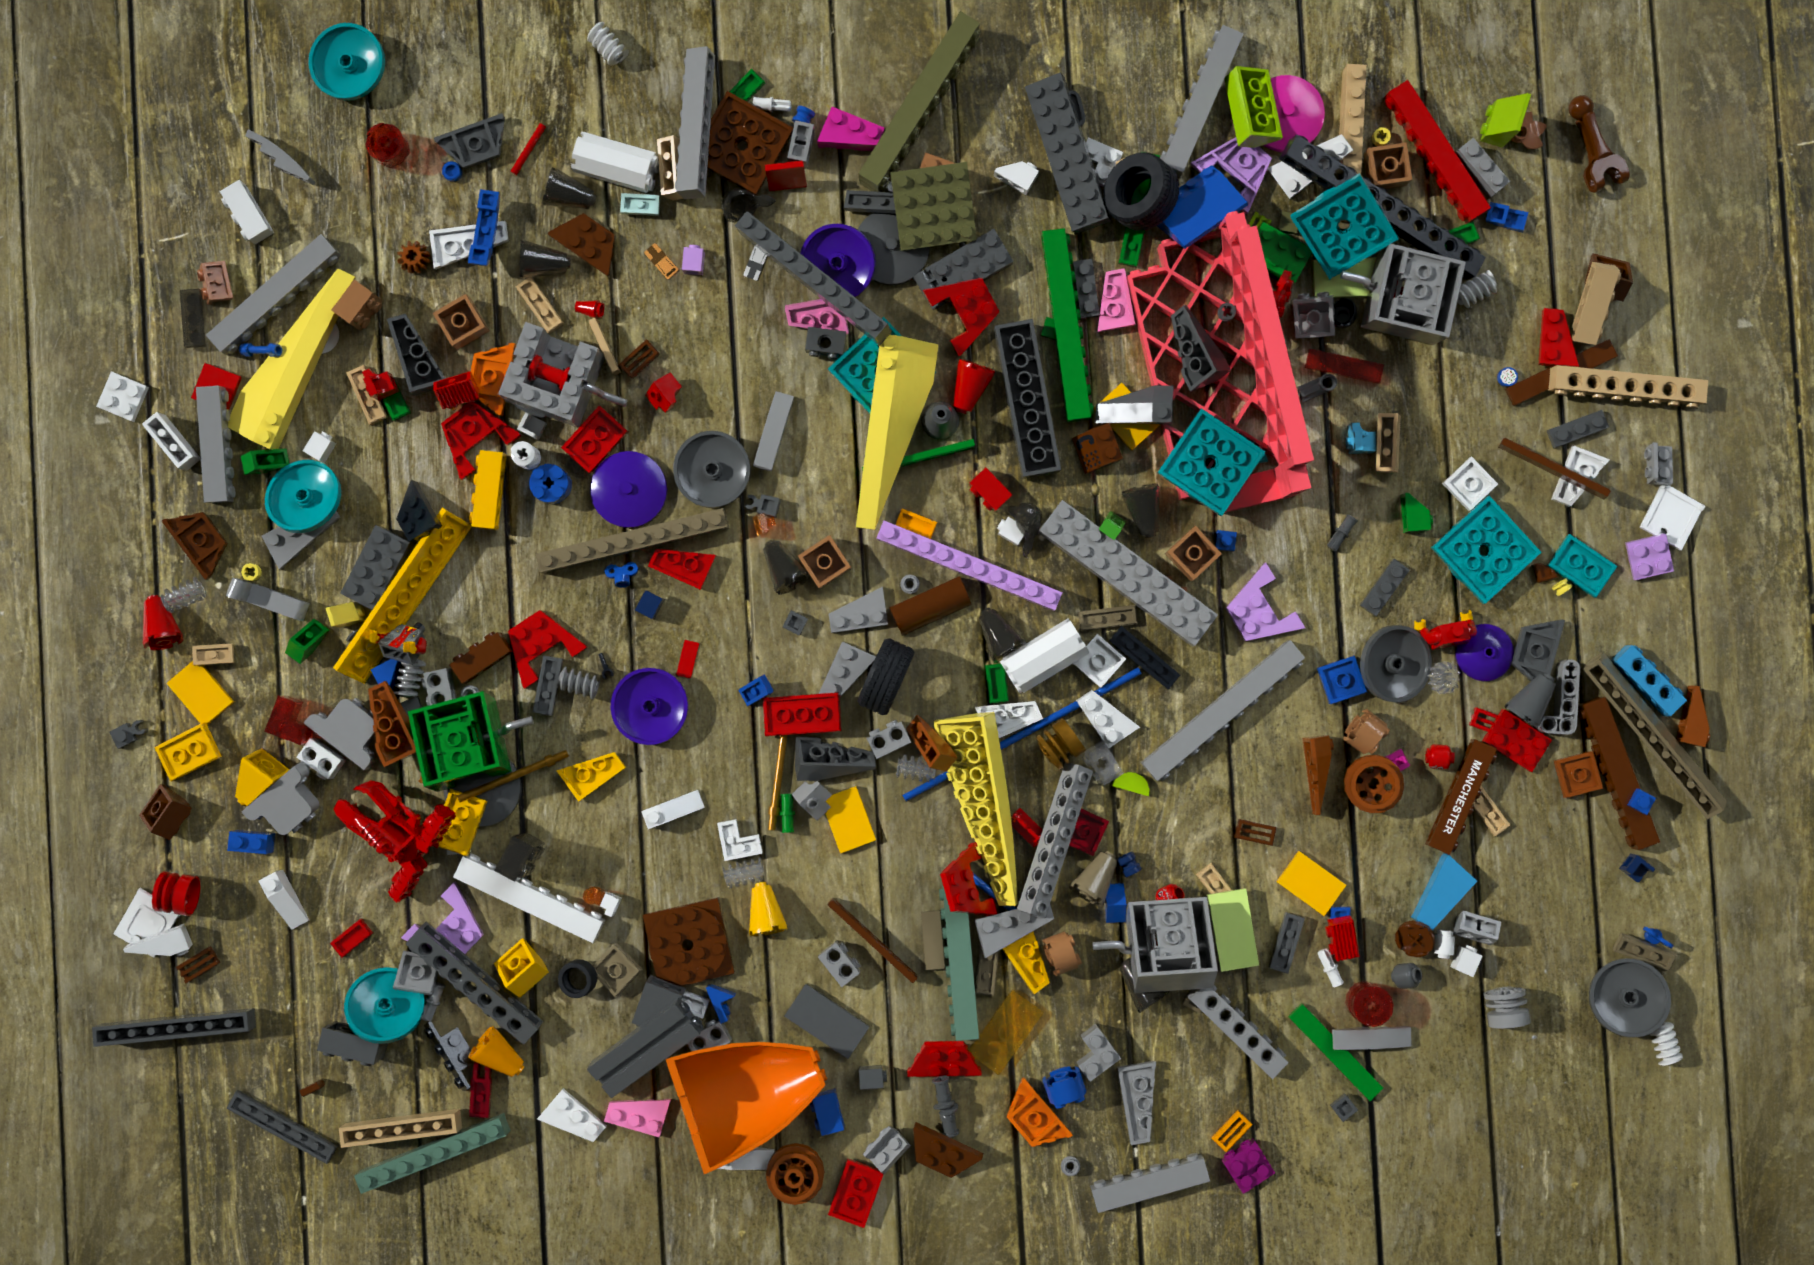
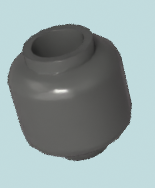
[1391,963,1422,989]

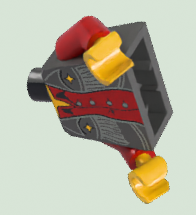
[365,622,427,665]

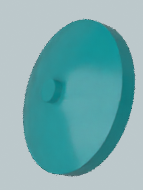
[308,23,385,101]
[265,460,341,533]
[344,967,425,1044]

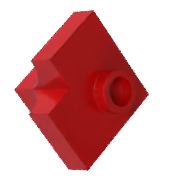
[362,369,400,401]
[645,372,682,413]

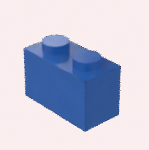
[227,830,275,854]
[810,1089,845,1136]

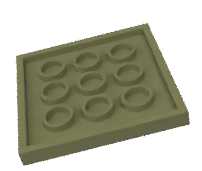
[890,162,977,251]

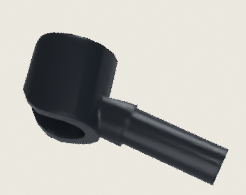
[598,653,614,680]

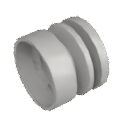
[1484,986,1531,1029]

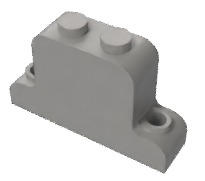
[304,697,376,770]
[242,761,320,835]

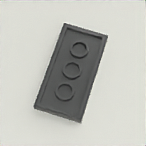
[784,983,870,1059]

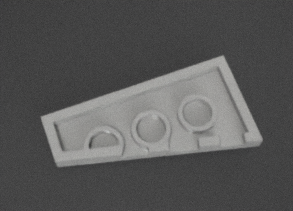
[262,510,340,570]
[975,905,1054,958]
[1117,1061,1156,1145]

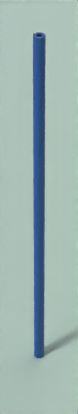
[903,668,1142,802]

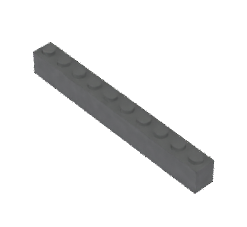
[735,211,892,346]

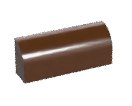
[889,576,972,636]

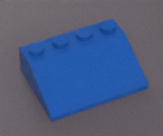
[1157,165,1248,249]

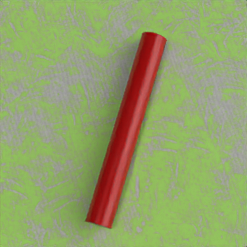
[510,123,546,176]

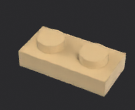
[192,643,234,666]

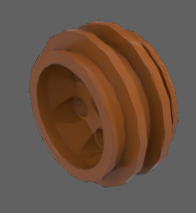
[1344,754,1404,813]
[766,1143,825,1205]

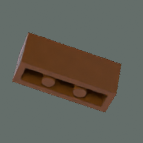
[449,631,513,684]

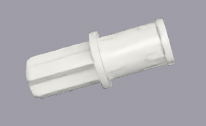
[753,97,791,112]
[1318,948,1344,987]

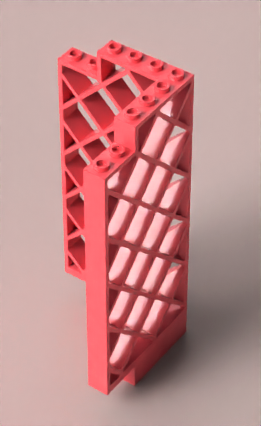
[1127,211,1314,513]

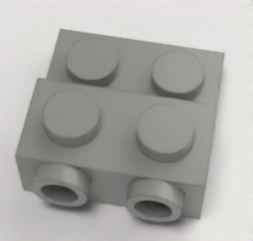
[1293,292,1335,339]

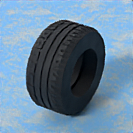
[1103,152,1179,231]
[857,638,915,715]

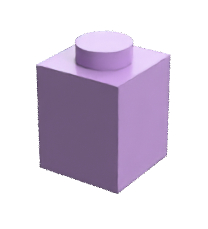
[682,245,705,275]

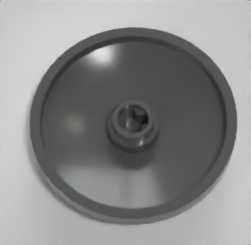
[858,213,930,285]
[673,431,751,508]
[1360,625,1432,702]
[444,759,522,826]
[1589,958,1671,1037]

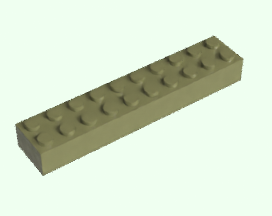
[858,11,981,192]

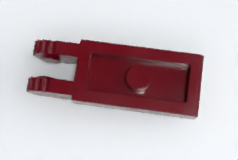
[469,1062,492,1118]

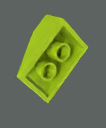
[1480,93,1531,148]

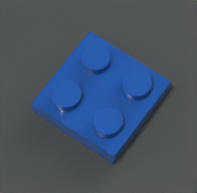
[1317,656,1367,704]

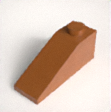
[1676,686,1710,747]
[907,715,957,772]

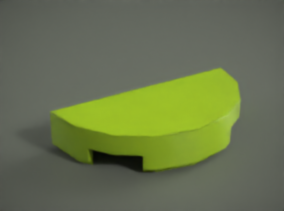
[1111,772,1150,796]

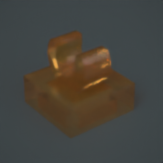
[752,513,776,536]

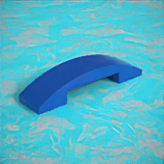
[468,189,500,266]

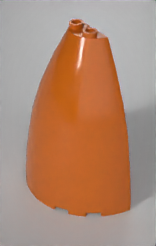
[665,1042,827,1174]

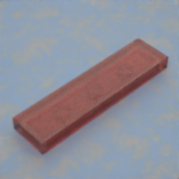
[1304,348,1384,384]

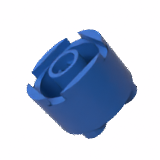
[529,464,572,504]
[1042,1066,1087,1109]

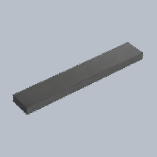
[226,1090,338,1164]

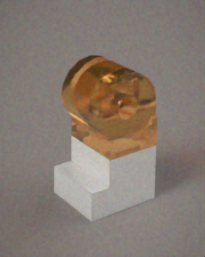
[583,886,622,917]

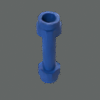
[239,343,282,357]

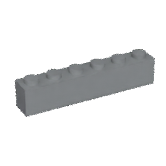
[196,386,236,503]
[1090,1153,1210,1213]

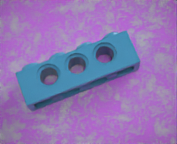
[1611,645,1687,716]

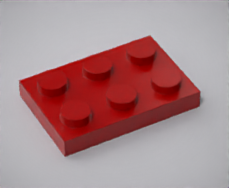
[561,405,629,474]
[1482,709,1552,772]
[828,1158,884,1228]

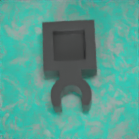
[745,494,781,518]
[109,720,148,749]

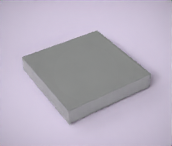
[393,951,442,995]

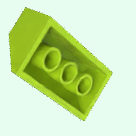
[1224,66,1283,148]

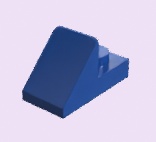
[739,674,774,706]
[706,984,736,1024]

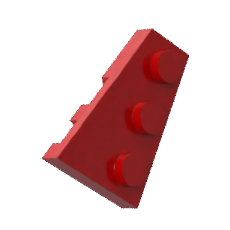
[648,549,717,590]

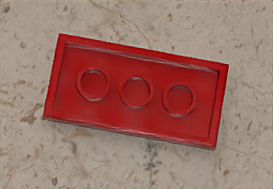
[763,693,842,736]

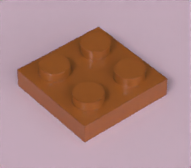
[1553,751,1603,798]

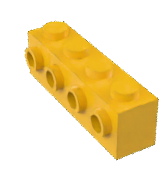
[469,450,507,530]

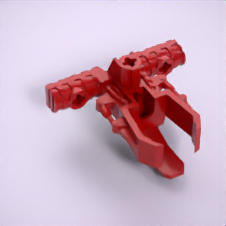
[333,780,456,903]

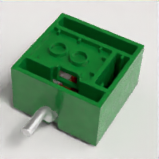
[408,691,534,792]

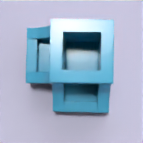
[1346,423,1376,454]

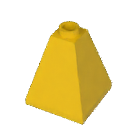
[235,748,290,806]

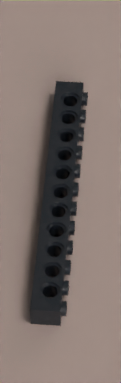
[1279,135,1486,281]

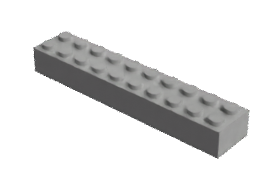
[1039,500,1218,647]

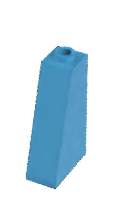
[1411,853,1477,930]

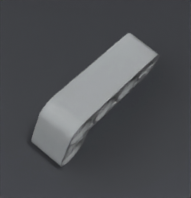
[226,577,310,621]
[1535,659,1580,735]

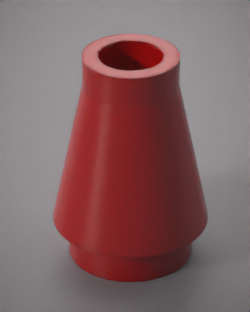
[575,300,605,319]

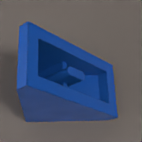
[371,659,401,691]
[1105,883,1127,923]

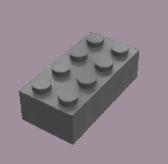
[340,525,415,610]

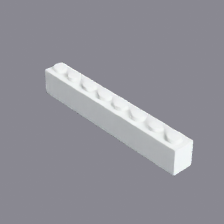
[453,854,605,943]

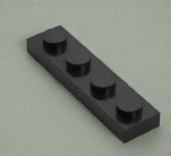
[1109,626,1180,690]

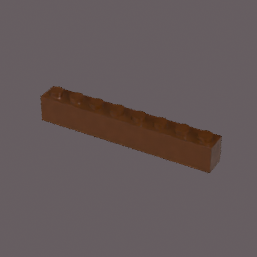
[1578,697,1660,850]

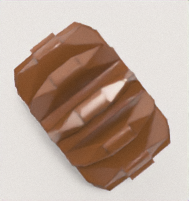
[397,241,430,274]

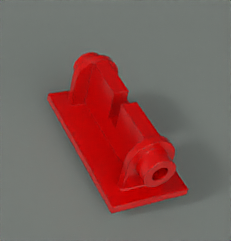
[1011,807,1043,848]

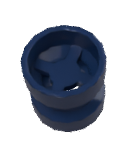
[1116,851,1142,877]

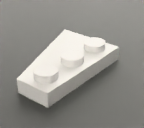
[1551,446,1610,507]
[1076,690,1140,749]
[975,701,1043,738]
[537,1088,607,1142]

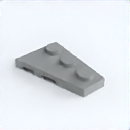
[829,587,888,633]

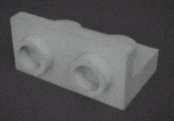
[1644,442,1673,486]
[863,1126,911,1174]

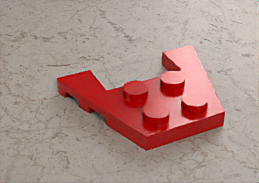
[1273,270,1294,319]
[923,278,1000,356]
[441,402,522,481]
[508,610,588,689]
[940,842,997,916]

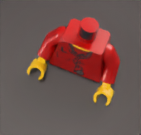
[1414,610,1477,650]

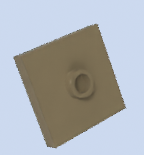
[593,942,643,998]

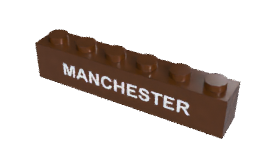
[1425,739,1497,855]

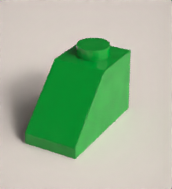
[241,448,290,475]
[1400,493,1433,533]
[285,618,329,664]

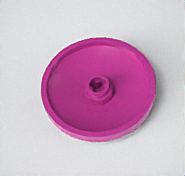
[1263,75,1325,152]

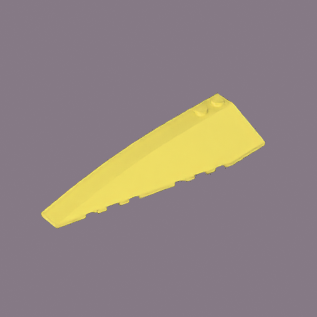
[228,269,356,450]
[856,335,938,530]
[933,712,1018,906]

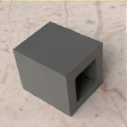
[859,1065,887,1090]

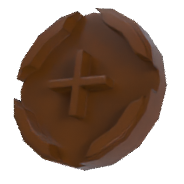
[1395,920,1435,957]

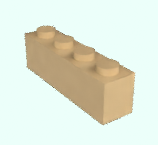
[1570,262,1621,345]

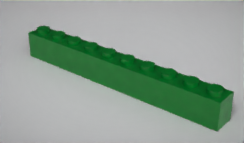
[1041,228,1094,423]

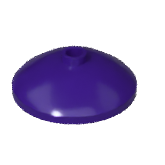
[1455,624,1514,681]

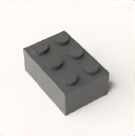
[317,1021,388,1066]

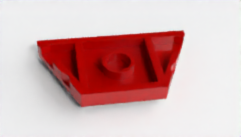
[907,1041,982,1077]

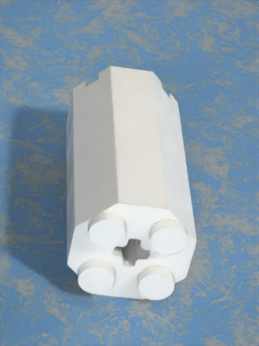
[571,132,659,193]
[1000,618,1090,694]

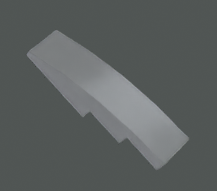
[245,129,315,185]
[753,391,794,472]
[1332,1026,1411,1050]

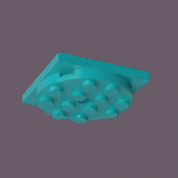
[1290,173,1399,280]
[828,317,936,414]
[1157,408,1265,516]
[1431,496,1542,604]

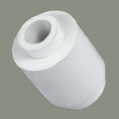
[1434,930,1455,959]

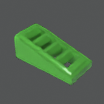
[1099,511,1126,540]

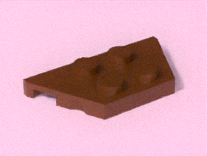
[547,213,616,277]
[162,512,228,580]
[913,1122,984,1178]

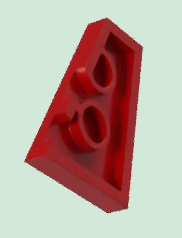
[1538,308,1579,367]

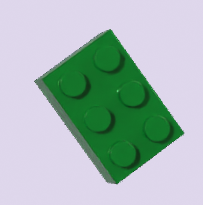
[1258,222,1312,285]

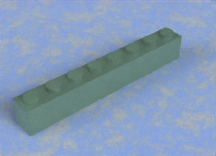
[939,884,979,1041]
[354,1113,511,1194]

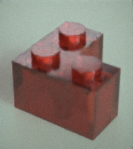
[264,695,313,745]

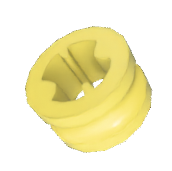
[1372,127,1391,146]
[241,563,262,581]
[1552,578,1572,596]

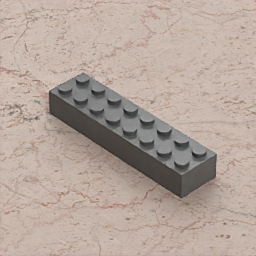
[1025,72,1111,235]
[994,319,1061,479]

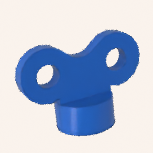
[605,562,638,588]
[1643,926,1673,949]

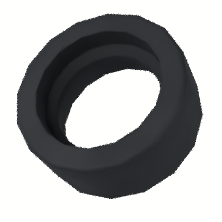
[558,959,597,998]

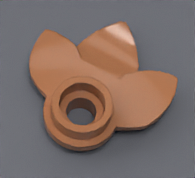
[1511,112,1546,149]

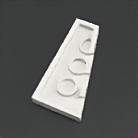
[1267,134,1353,199]
[429,221,509,270]

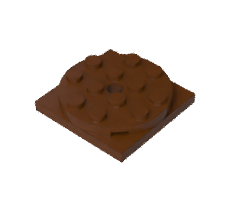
[707,91,793,196]
[643,897,735,986]

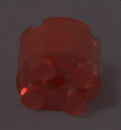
[365,123,410,168]

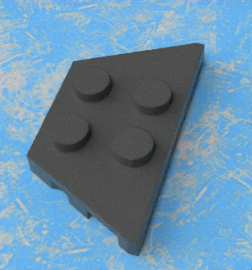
[434,113,505,169]
[1511,619,1565,682]

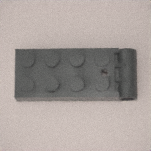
[913,229,1013,310]

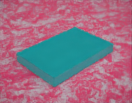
[1547,534,1618,598]

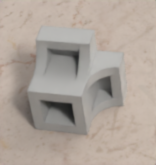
[792,781,831,820]

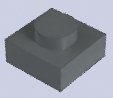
[783,610,808,636]
[1330,1093,1358,1122]

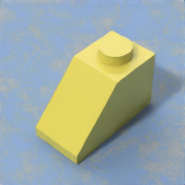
[326,602,365,628]

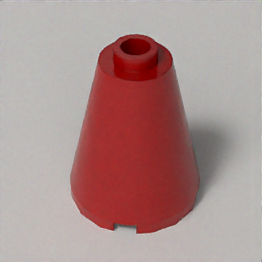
[953,359,995,414]
[143,595,184,651]

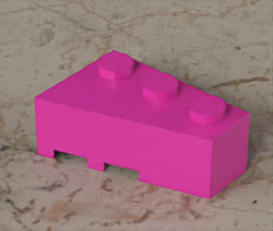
[817,107,885,151]

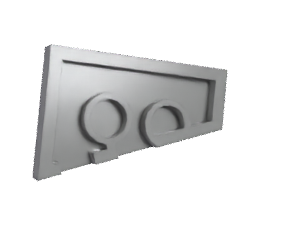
[819,642,876,697]

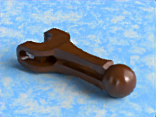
[1568,95,1630,193]

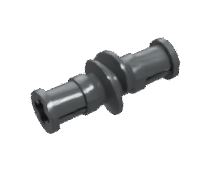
[932,1076,959,1137]

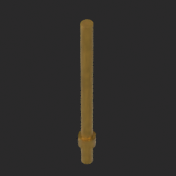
[768,735,788,831]
[457,750,569,803]

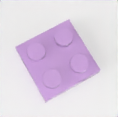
[1625,533,1674,580]

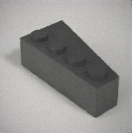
[387,314,446,396]

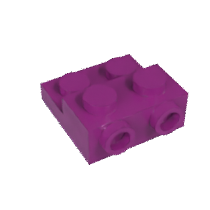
[1221,1139,1275,1194]

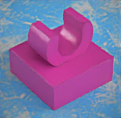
[1385,749,1410,771]

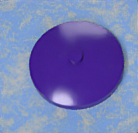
[800,223,876,297]
[590,451,668,528]
[611,668,688,745]

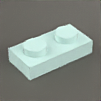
[620,193,660,216]

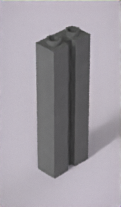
[587,997,704,1098]

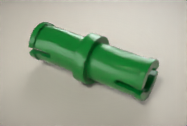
[780,794,795,833]

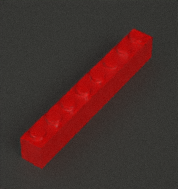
[1384,80,1491,224]

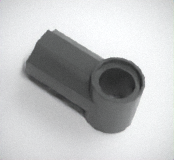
[1297,374,1337,402]

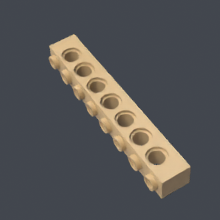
[1548,365,1708,408]

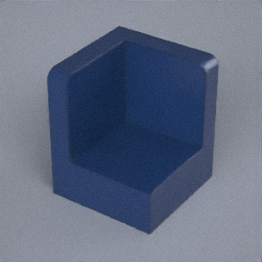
[635,590,665,620]
[1619,853,1655,882]

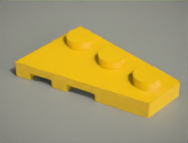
[556,752,626,802]
[1002,931,1050,994]

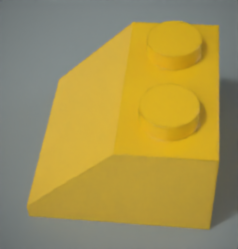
[494,938,549,998]

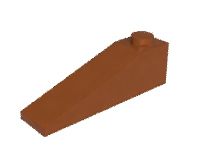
[368,681,417,767]
[1302,735,1334,815]

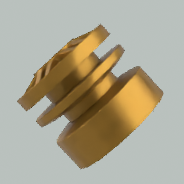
[1036,718,1086,770]

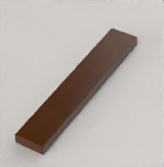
[1505,339,1618,406]
[1498,438,1611,500]
[827,898,917,983]

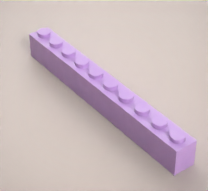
[876,521,1063,611]

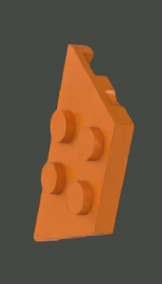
[471,343,516,416]
[1006,1077,1073,1147]

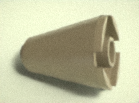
[1069,851,1117,907]

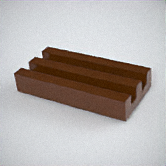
[619,339,660,379]
[1234,819,1277,846]
[176,946,221,984]

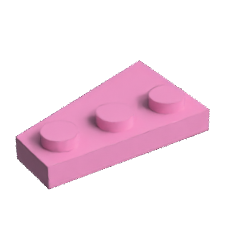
[1097,268,1135,333]
[785,299,849,334]
[604,1099,671,1137]

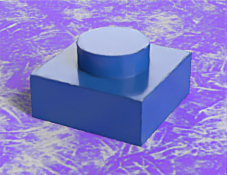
[1215,530,1237,552]
[1627,788,1656,815]

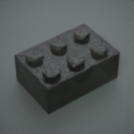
[494,832,545,882]

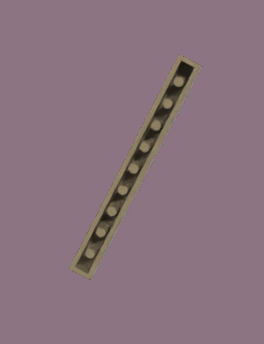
[536,508,729,574]
[1583,651,1727,820]

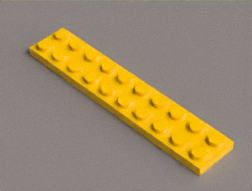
[333,507,472,684]

